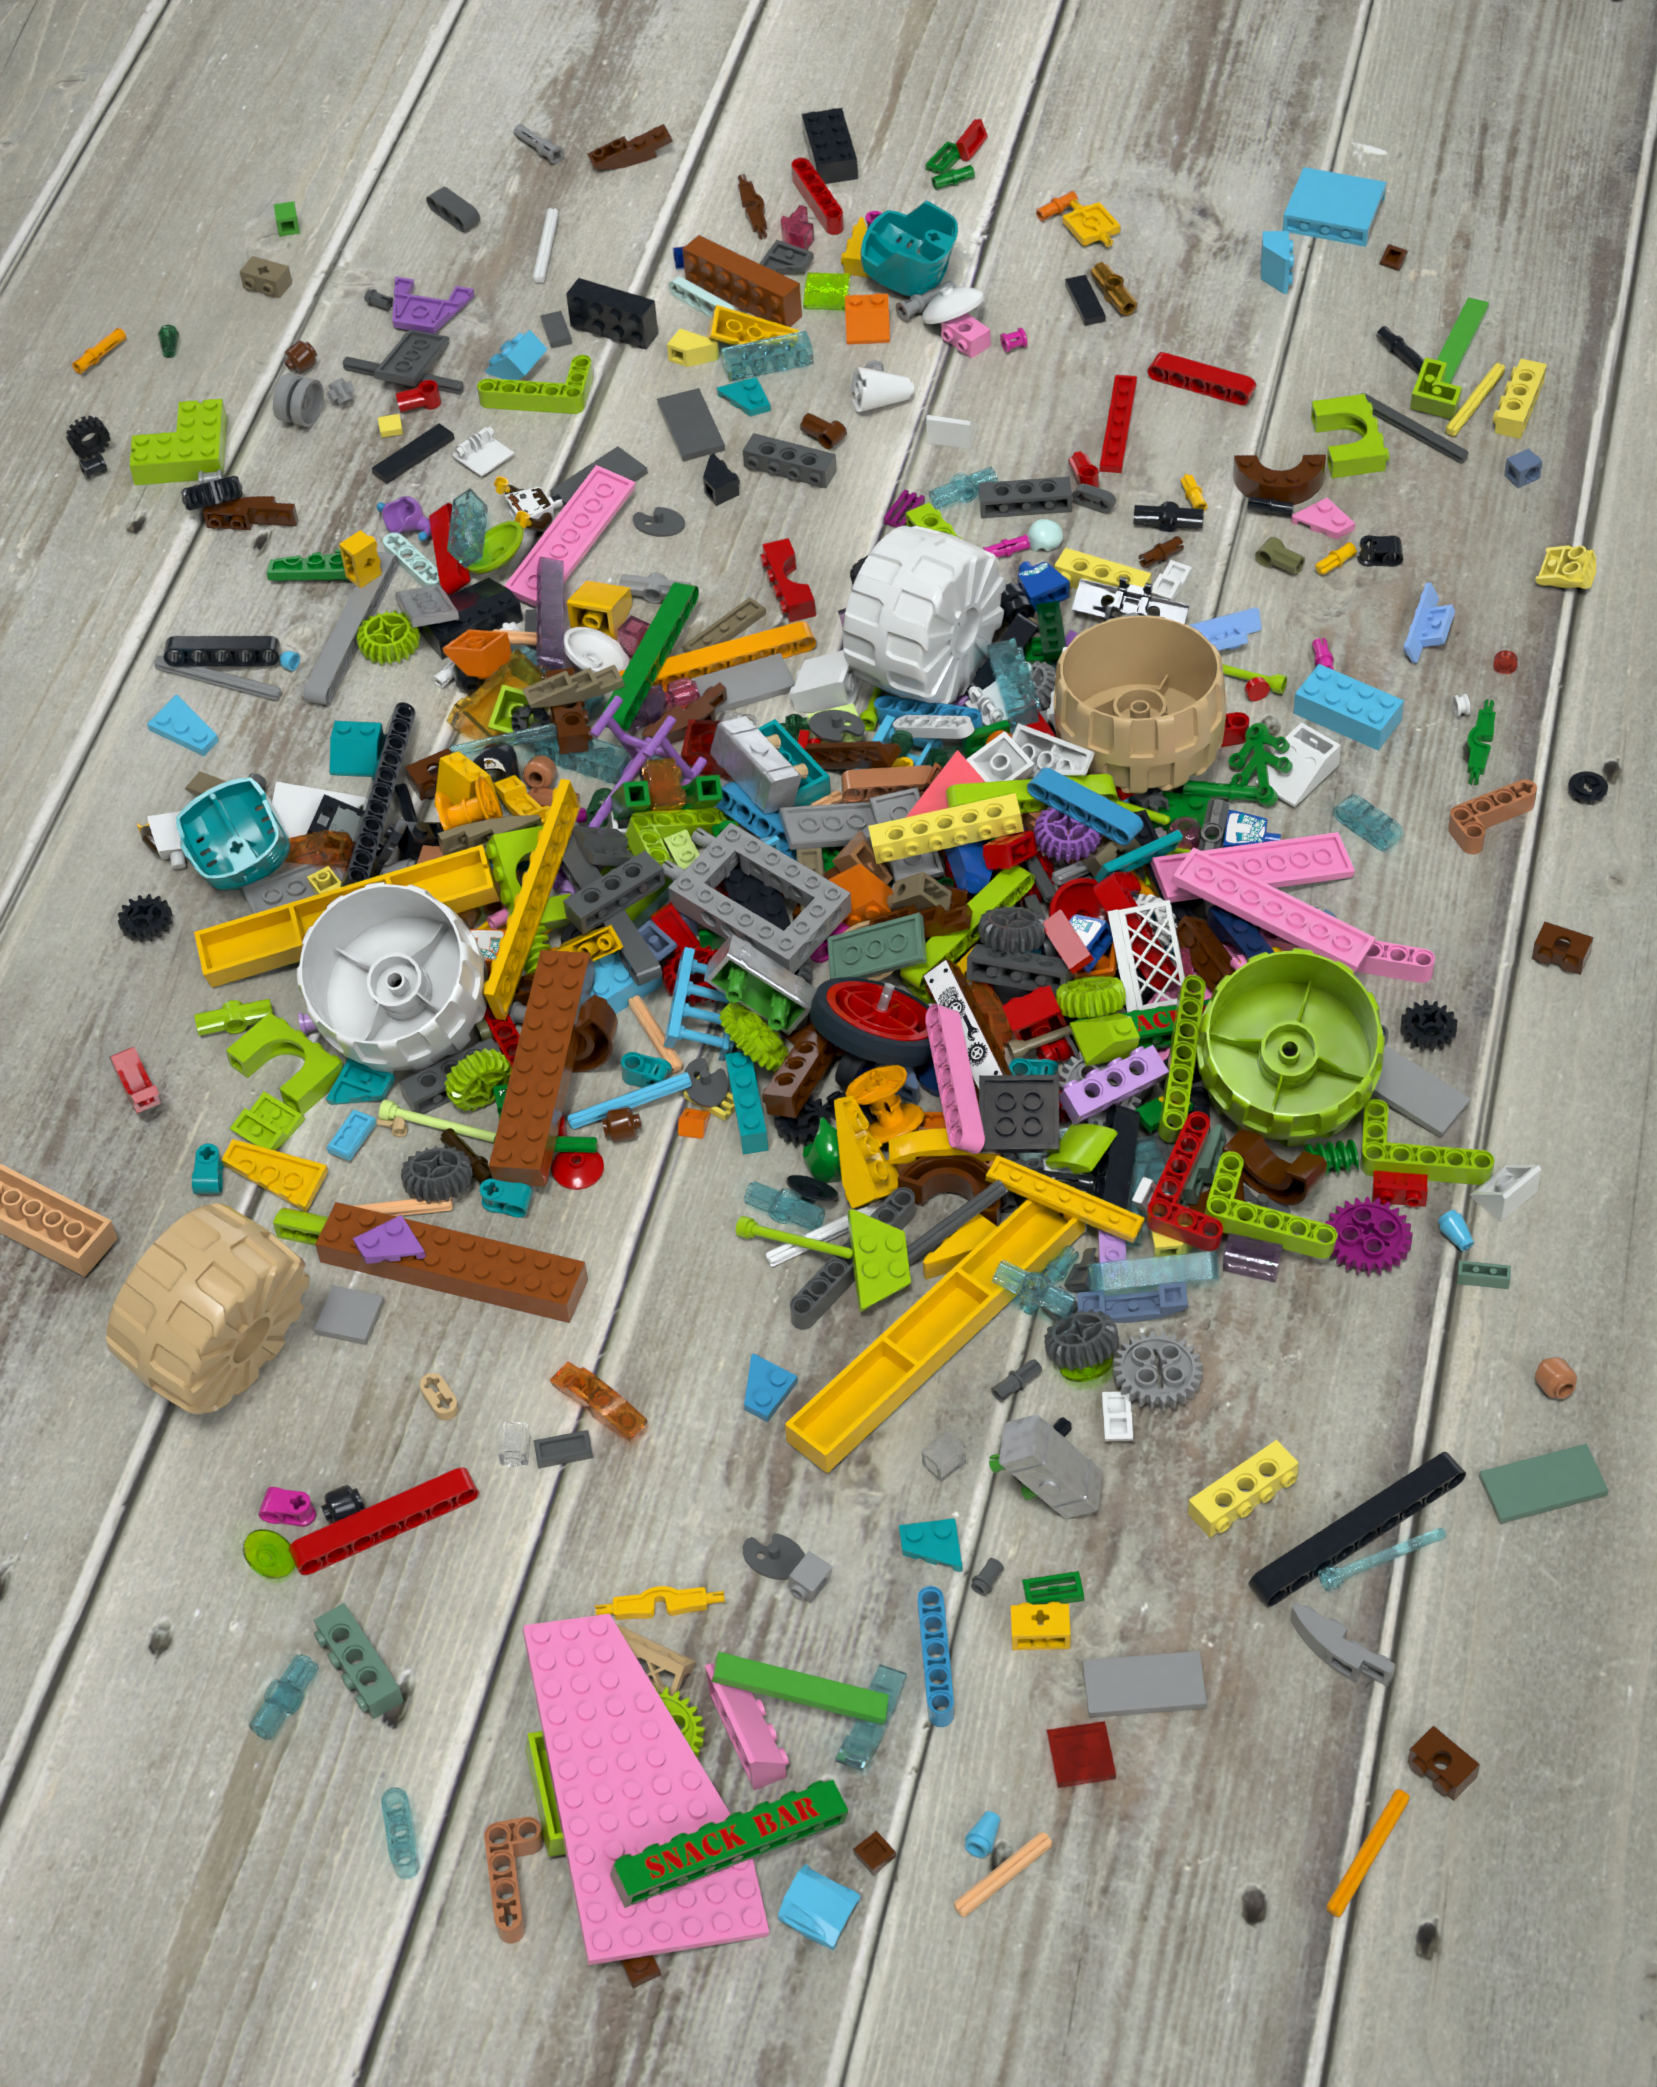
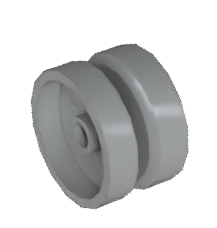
[273,373,324,428]

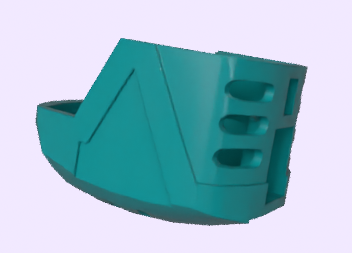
[860,200,958,297]
[176,777,291,891]

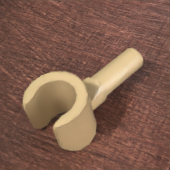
[376,1117,408,1137]

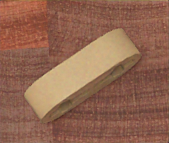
[420,1373,459,1420]

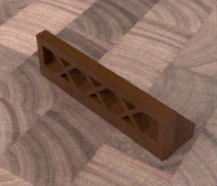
[804,741,902,769]
[1176,915,1235,992]

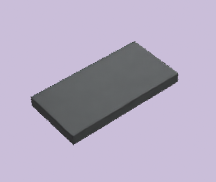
[374,329,449,386]
[657,388,725,461]
[550,446,648,507]

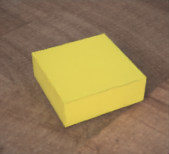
[378,414,403,438]

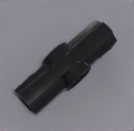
[1133,501,1204,532]

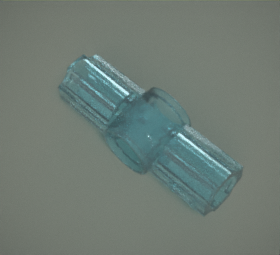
[929,466,998,509]
[744,1181,825,1231]
[991,1259,1076,1318]
[249,1654,319,1740]

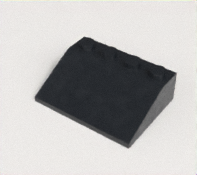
[418,577,523,660]

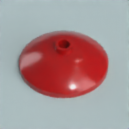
[1049,878,1111,927]

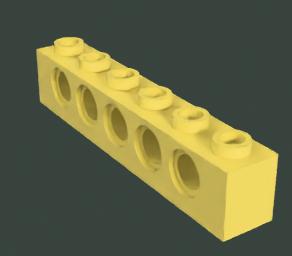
[868,793,1024,864]

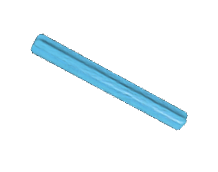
[567,1072,692,1129]

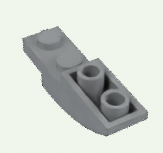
[1291,1602,1395,1687]

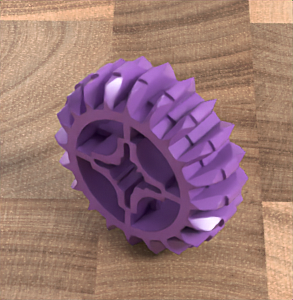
[1034,806,1102,863]

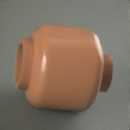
[522,755,557,789]
[1535,1357,1577,1399]

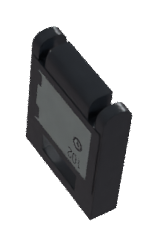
[306,794,362,855]

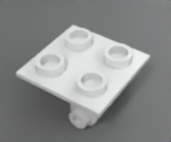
[452,427,515,477]
[965,676,1031,725]

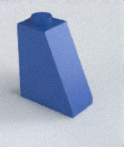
[944,840,993,896]

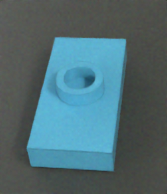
[326,1109,377,1161]

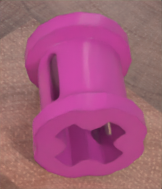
[1000,327,1028,353]

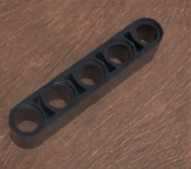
[964,613,1039,698]
[163,636,280,666]
[1094,1103,1140,1210]

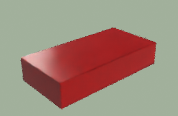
[956,119,988,161]
[650,902,700,954]

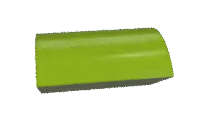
[273,1208,328,1246]

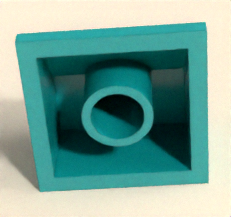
[329,721,384,777]

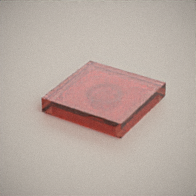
[1047,1721,1116,1788]

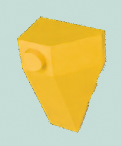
[707,305,799,348]
[834,1095,899,1209]

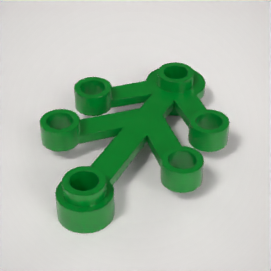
[1229,723,1293,807]

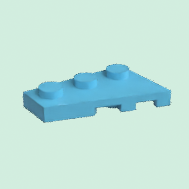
[147,694,219,756]

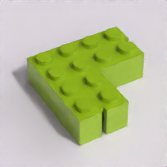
[129,398,227,486]

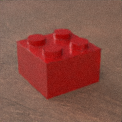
[1002,985,1068,1041]

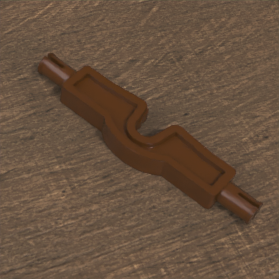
[738,174,767,240]

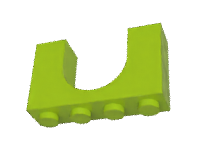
[1310,394,1389,479]
[486,826,571,930]
[226,1012,343,1115]

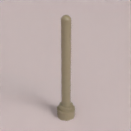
[1006,1008,1126,1060]

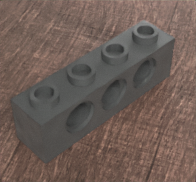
[742,433,837,488]
[978,476,1072,519]
[563,851,665,935]
[966,944,1074,995]
[399,1038,503,1114]

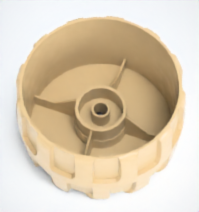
[1054,615,1227,794]
[106,1203,310,1415]

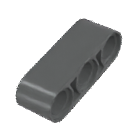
[426,187,480,232]

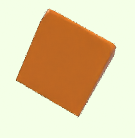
[678,1108,710,1139]

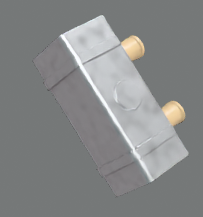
[710,716,808,814]

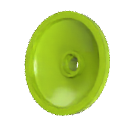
[466,521,524,574]

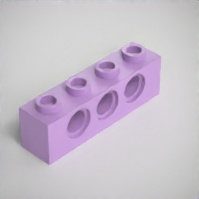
[1059,1045,1169,1125]

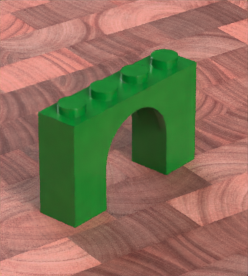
[611,775,723,820]

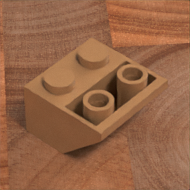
[832,831,893,884]

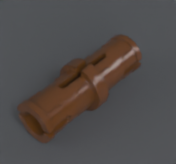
[1138,536,1184,568]

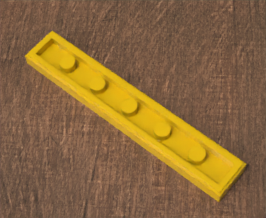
[985,1155,1145,1243]

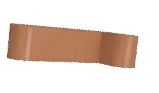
[841,765,933,804]
[1448,779,1537,855]
[484,1817,544,1943]

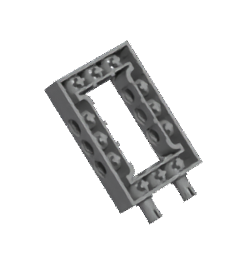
[662,823,851,974]

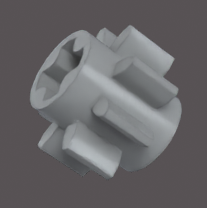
[326,378,355,406]

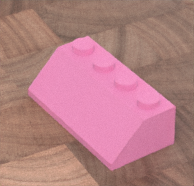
[705,1663,789,1791]

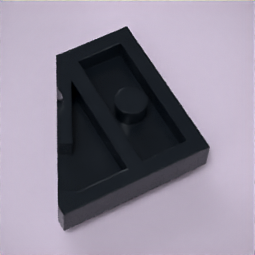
[369,818,408,878]

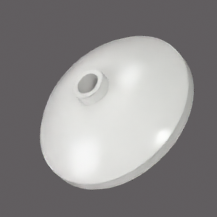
[922,286,984,324]
[562,627,629,673]

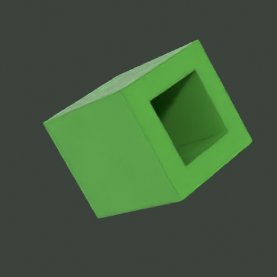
[274,201,300,237]

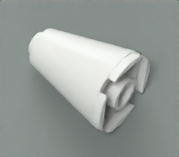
[851,367,914,412]

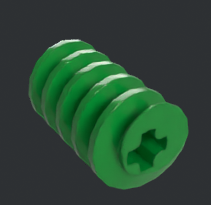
[1301,1139,1359,1176]

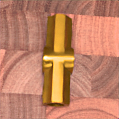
[1091,262,1137,316]

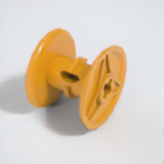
[435,775,502,831]
[845,1065,925,1143]

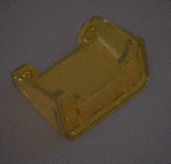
[446,648,545,747]

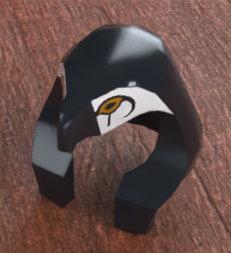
[473,742,520,796]

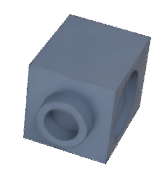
[1504,448,1543,488]

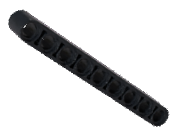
[1248,1452,1466,1607]

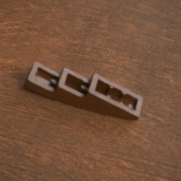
[869,904,973,938]

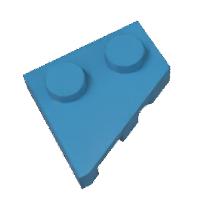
[744,1353,798,1422]

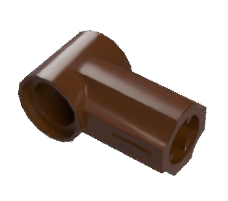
[800,413,847,450]

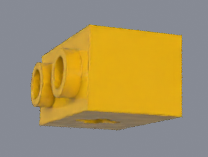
[339,530,382,589]
[1011,1602,1071,1650]

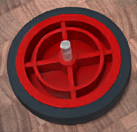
[810,977,933,1067]

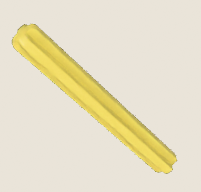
[1445,363,1505,437]

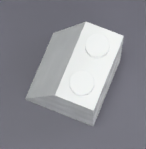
[790,650,862,713]

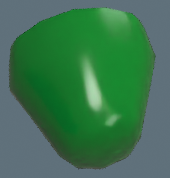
[803,1117,842,1183]

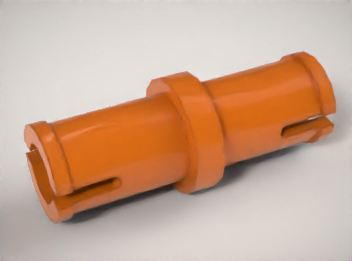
[1036,191,1078,221]

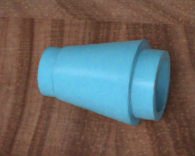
[1437,1210,1475,1251]
[965,1811,1001,1858]

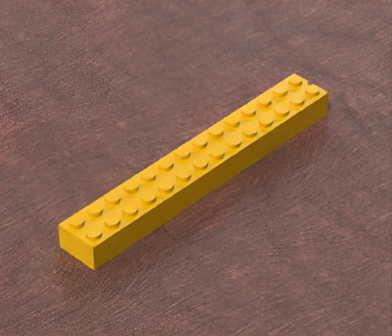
[785,1199,1085,1473]

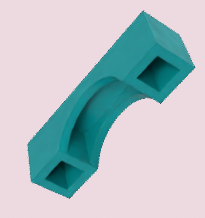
[725,1051,769,1155]

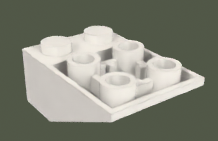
[1255,722,1341,807]

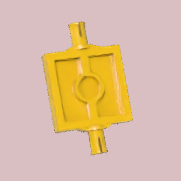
[1062,199,1121,247]

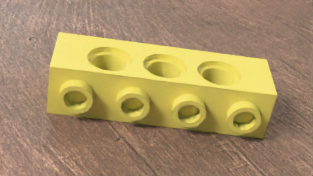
[1492,359,1547,439]
[1054,548,1151,600]
[1188,1440,1299,1538]

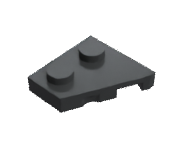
[760,239,814,274]

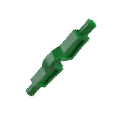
[1467,699,1496,785]

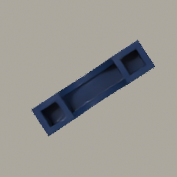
[1207,905,1275,961]

